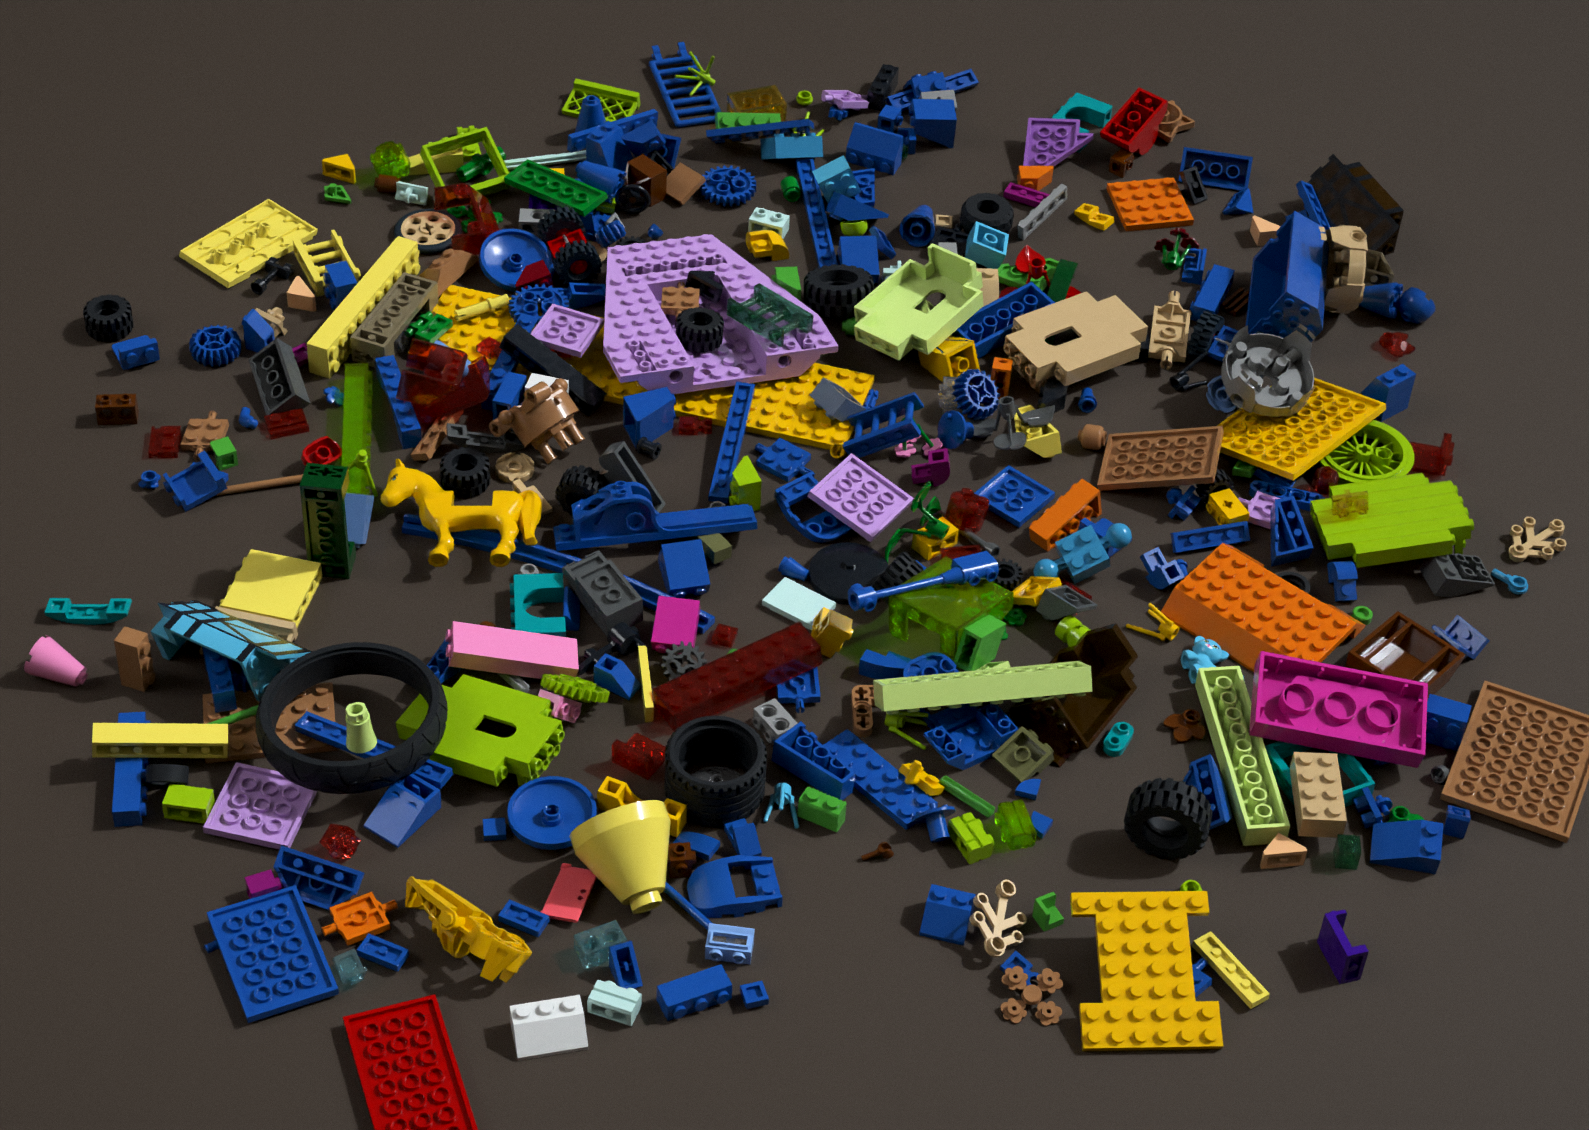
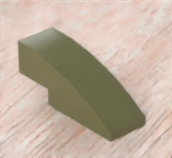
[687,533,732,564]

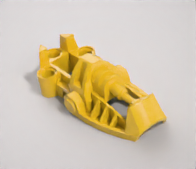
[405,876,532,983]

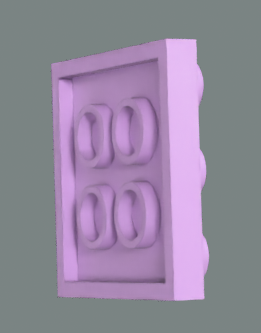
[531,303,604,358]

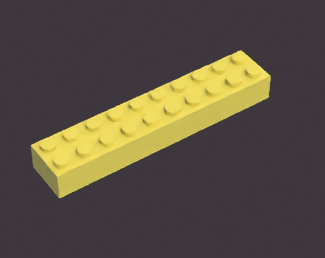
[307,236,420,379]

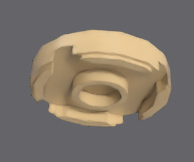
[495,452,534,484]

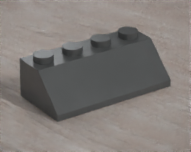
[248,338,311,418]

